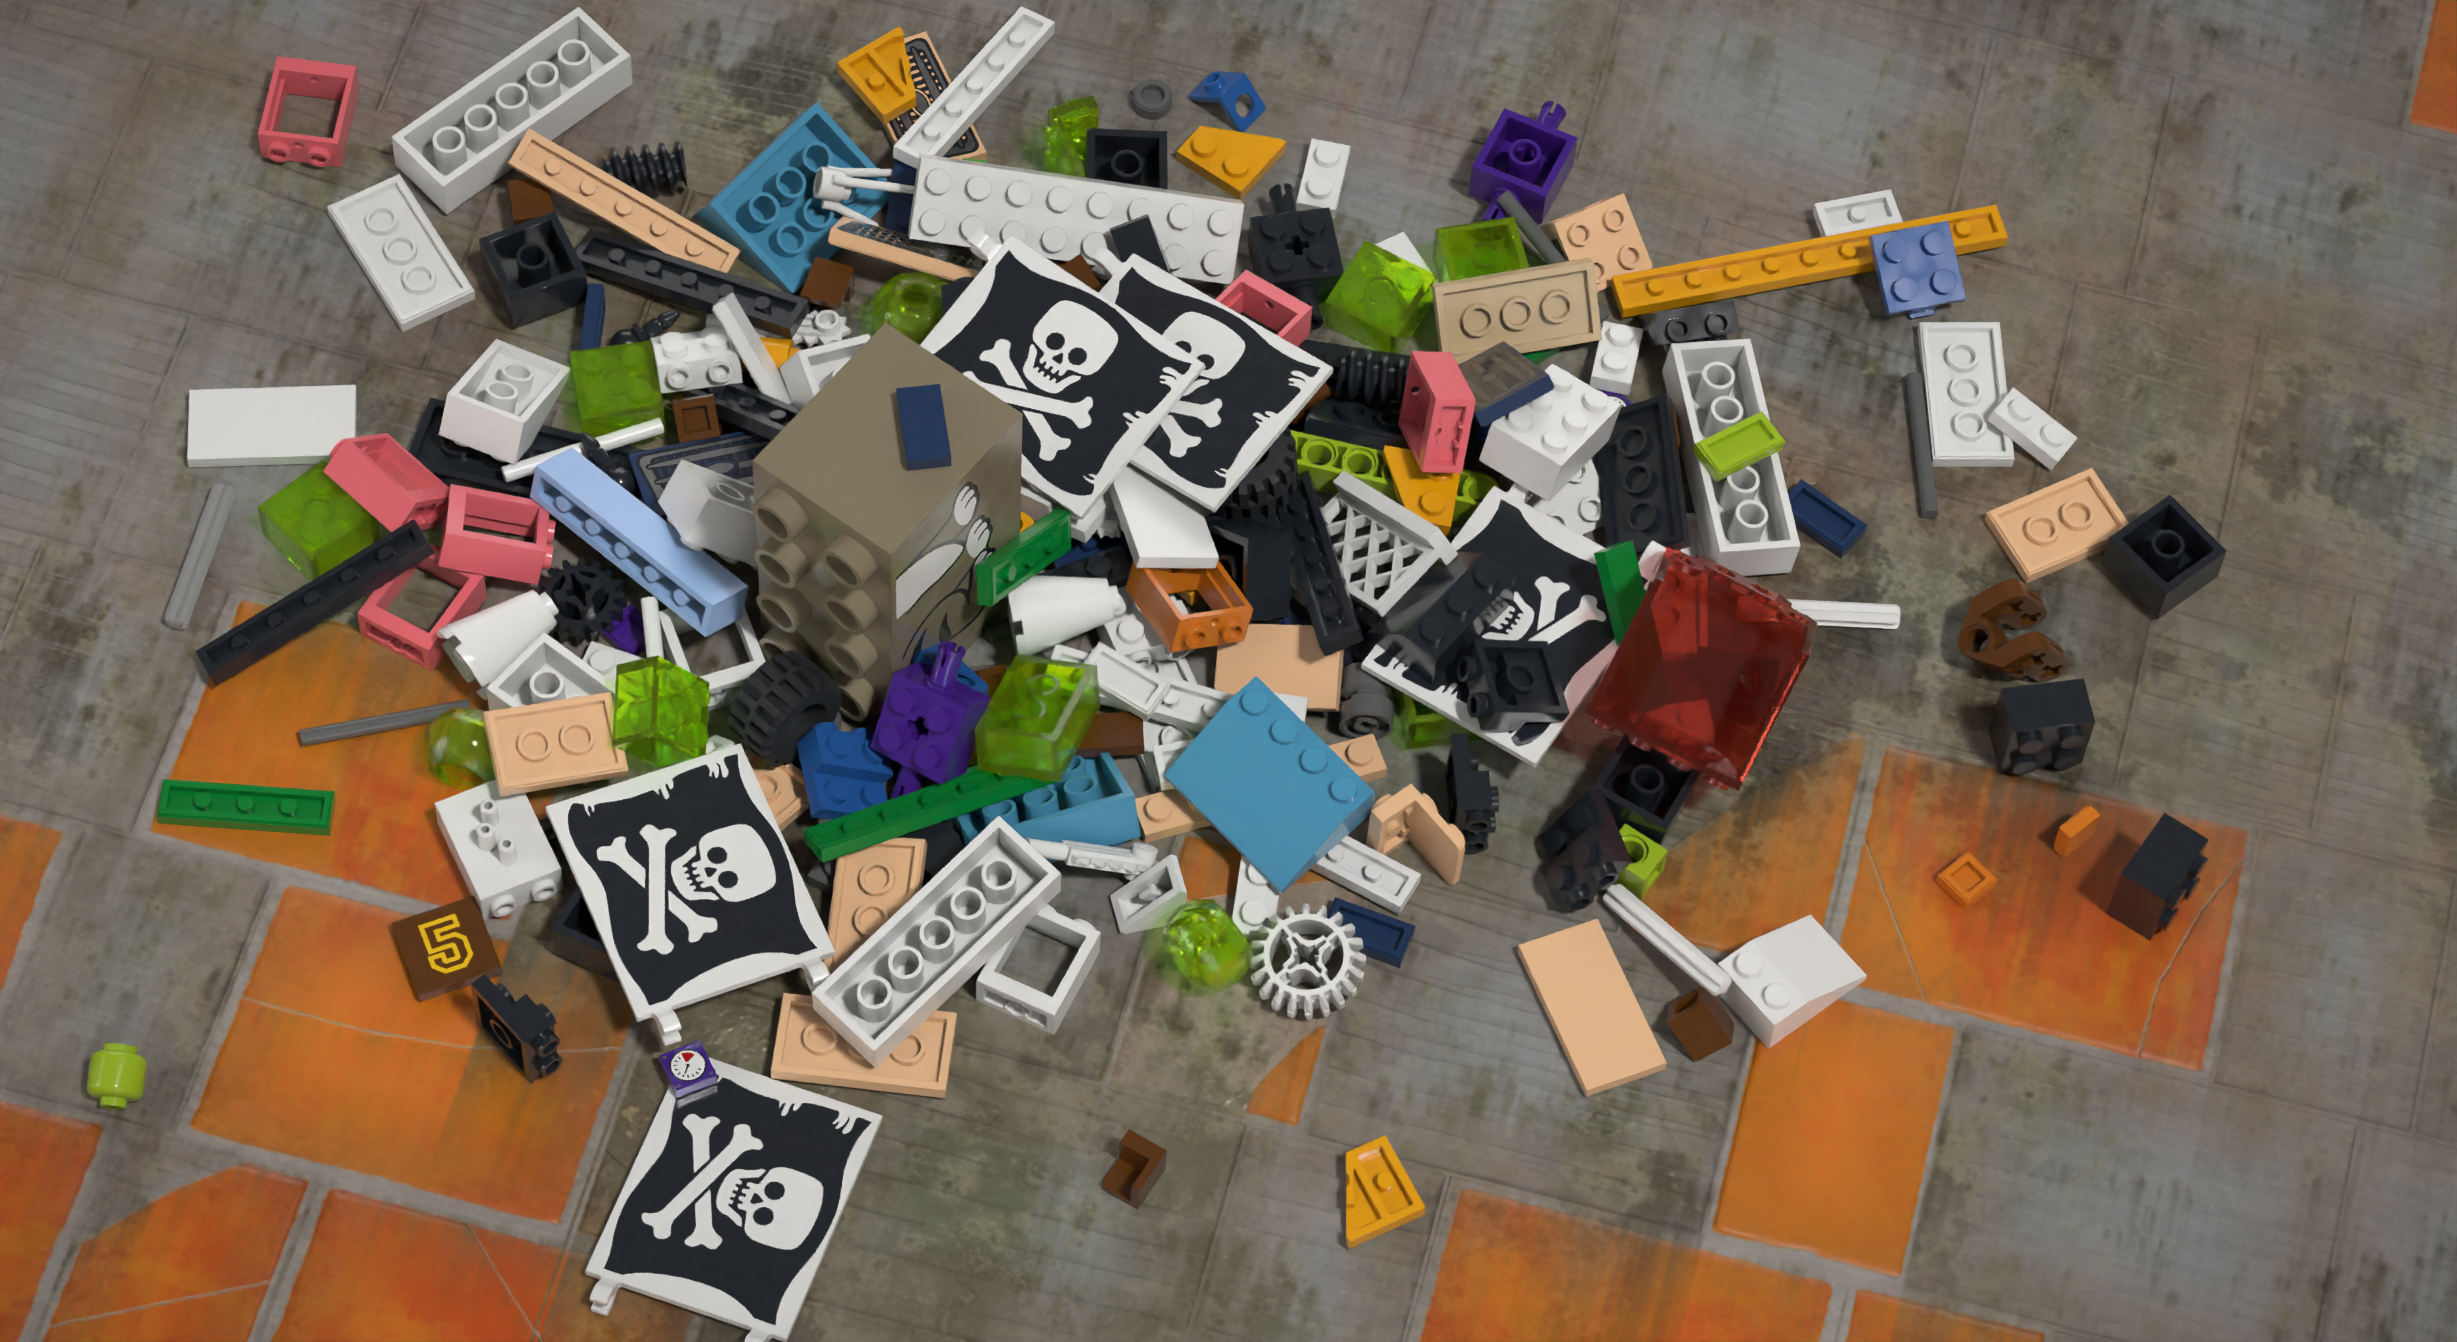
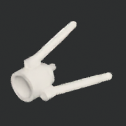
[813,165,915,227]

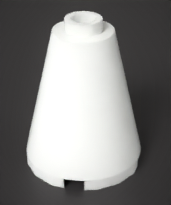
[1005,575,1121,659]
[436,590,559,701]

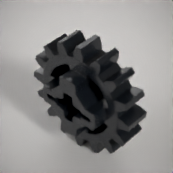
[537,557,627,645]

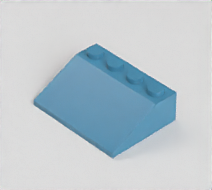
[694,102,890,295]
[1164,676,1375,894]
[935,752,1141,863]

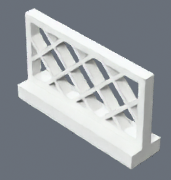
[1323,470,1458,617]

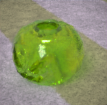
[871,271,948,345]
[422,707,496,791]
[1163,899,1254,992]

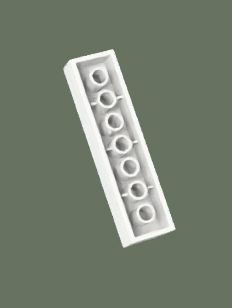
[908,154,1245,284]

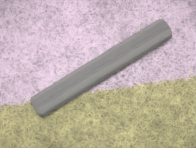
[164,483,235,630]

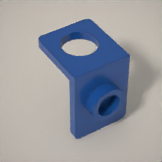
[1188,71,1266,132]

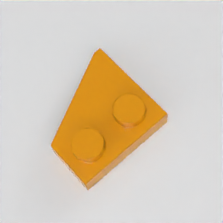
[837,26,916,124]
[1176,125,1286,200]
[1382,445,1461,536]
[1346,1135,1426,1249]

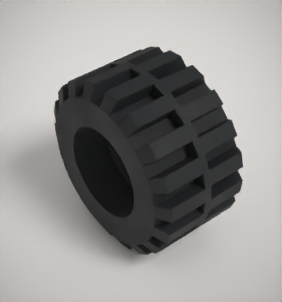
[1216,426,1298,520]
[728,650,842,767]

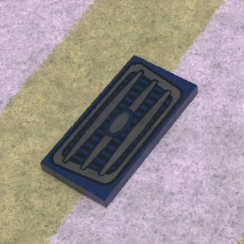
[1458,341,1555,427]
[628,430,772,523]

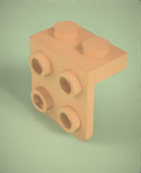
[1366,784,1465,886]

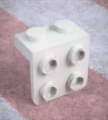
[1497,459,1604,535]

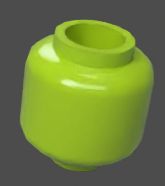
[86,1043,147,1110]

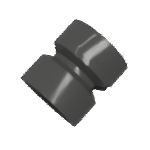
[1339,662,1394,739]

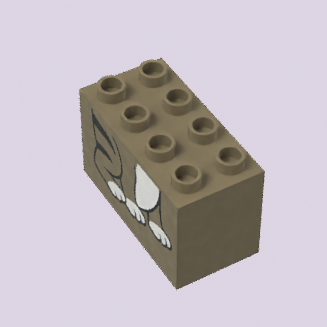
[752,322,1023,722]

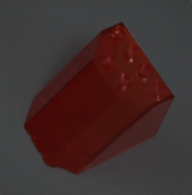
[1585,546,1818,791]

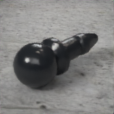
[610,309,681,361]
[580,431,635,494]

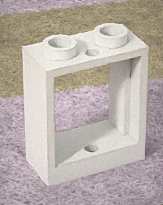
[659,606,766,717]
[976,904,1101,1035]

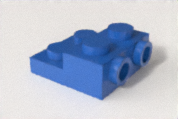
[797,722,893,820]

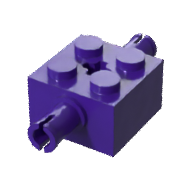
[1468,101,1578,236]
[870,641,991,799]

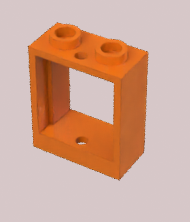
[1125,560,1253,653]

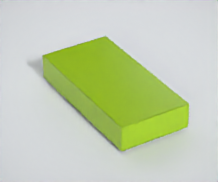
[1693,411,1786,482]

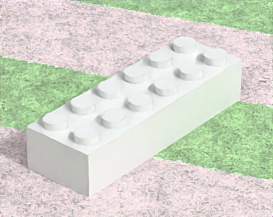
[392,7,633,214]
[1662,339,1801,578]
[812,816,1061,1068]

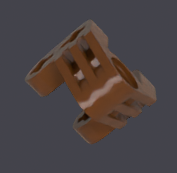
[1958,579,2069,682]

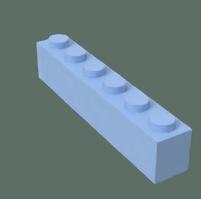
[530,448,749,637]

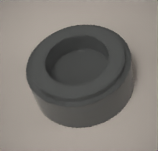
[1132,79,1172,120]

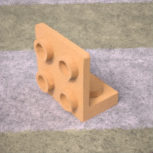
[1539,193,1653,292]

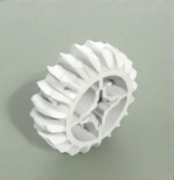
[1248,903,1366,1020]

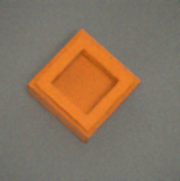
[2053,805,2101,859]
[1936,851,1998,911]

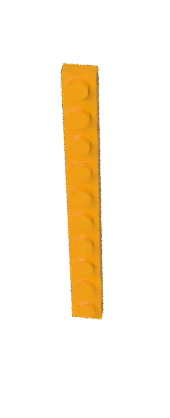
[1611,205,2008,318]

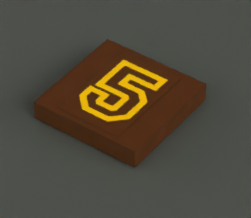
[391,896,503,1002]

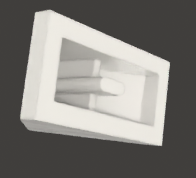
[1110,854,1187,934]

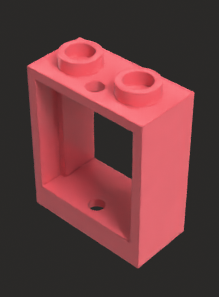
[258,56,360,167]
[1215,270,1313,347]
[1398,351,1476,473]
[323,433,450,532]
[438,484,556,585]
[357,544,487,672]

